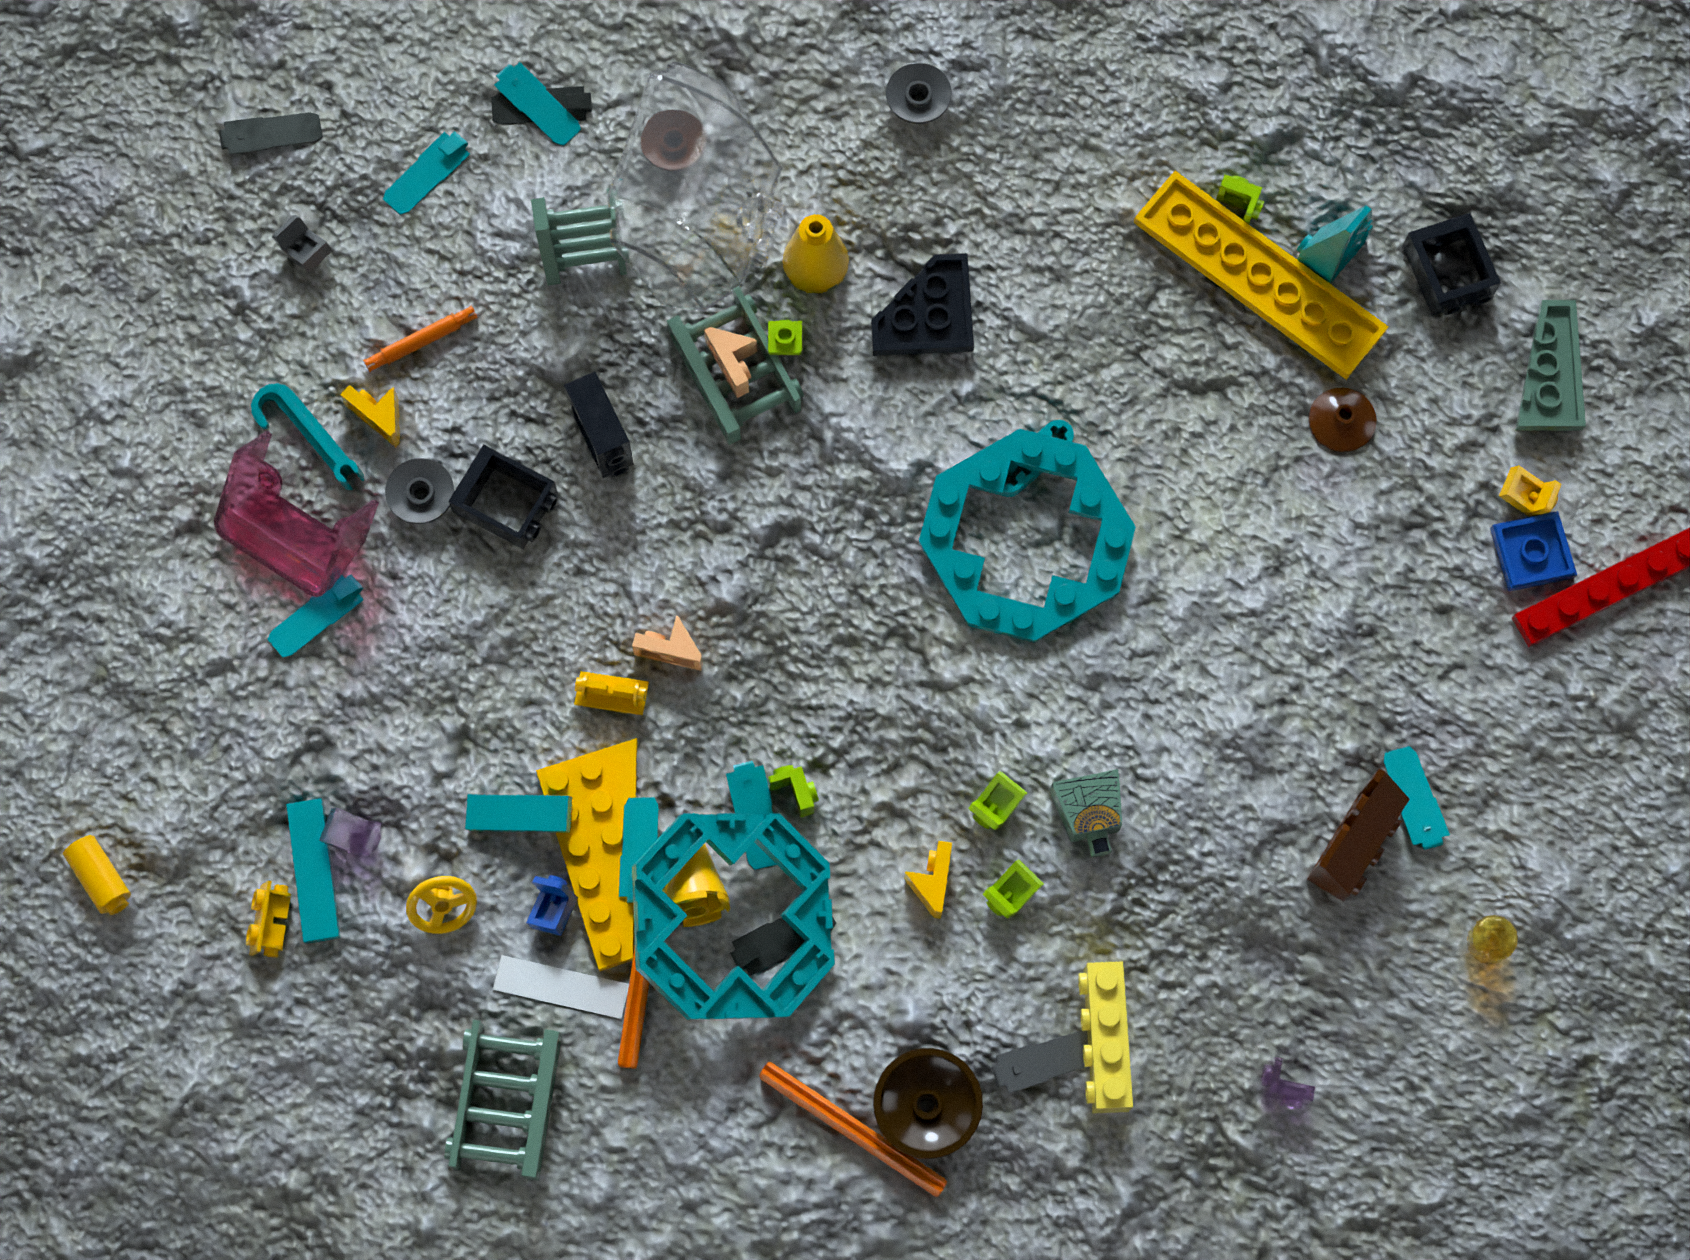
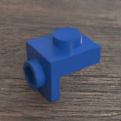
[526,875,578,936]

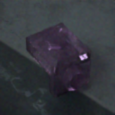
[319,808,382,857]
[1260,1056,1315,1109]

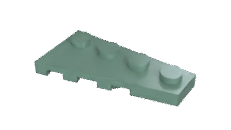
[1515,300,1586,431]

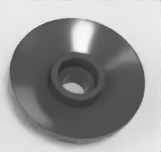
[886,63,952,124]
[385,458,454,524]

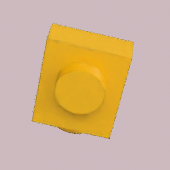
[1499,465,1562,517]

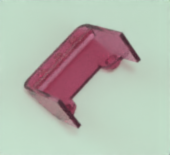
[214,431,379,597]

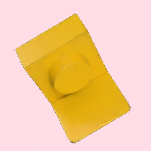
[340,385,400,448]
[904,841,952,919]

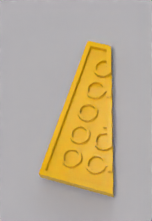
[536,738,638,972]

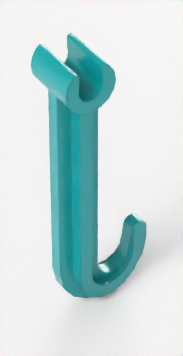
[251,383,364,490]

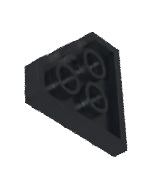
[871,253,974,356]

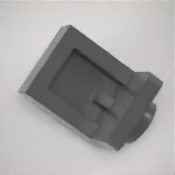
[272,215,333,273]

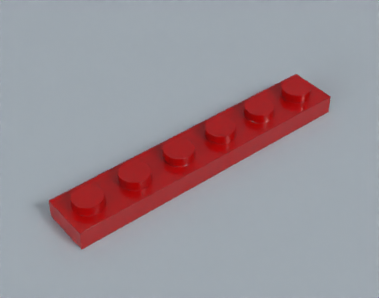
[1512,527,1690,647]

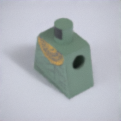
[1050,769,1122,857]

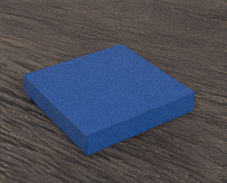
[1490,511,1577,592]

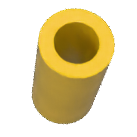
[63,835,131,915]

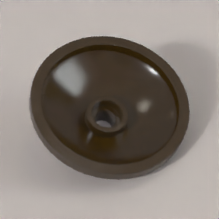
[873,1048,983,1159]

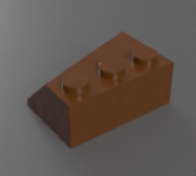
[1307,768,1410,902]

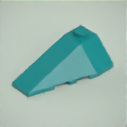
[1297,205,1373,284]

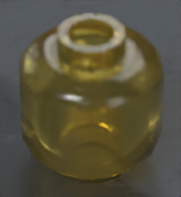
[1466,915,1518,965]

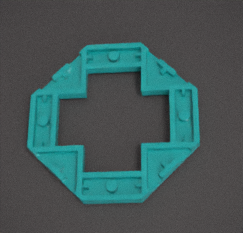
[919,428,1136,643]
[632,813,835,1020]

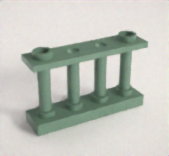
[531,188,632,286]
[667,286,804,445]
[444,1020,562,1181]

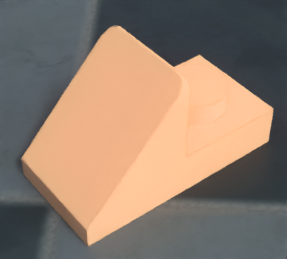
[704,327,757,398]
[632,616,703,671]

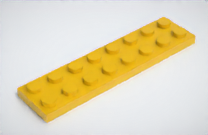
[1133,171,1389,380]

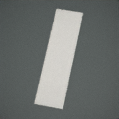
[493,955,629,1019]

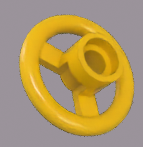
[406,876,477,934]

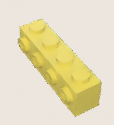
[1078,961,1133,1113]

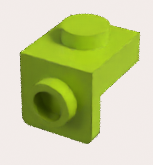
[1216,175,1264,224]
[768,320,802,355]
[768,765,819,817]
[968,771,1028,830]
[983,859,1044,919]

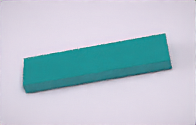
[286,798,341,944]

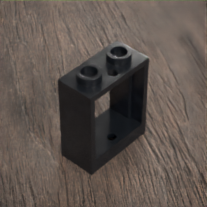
[1402,213,1501,316]
[564,371,634,478]
[448,444,559,550]

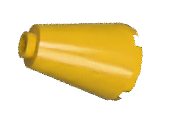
[782,214,849,293]
[662,843,730,927]

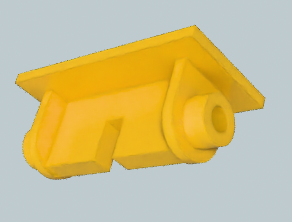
[574,671,649,716]
[246,881,291,958]

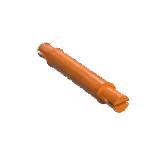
[363,305,478,373]

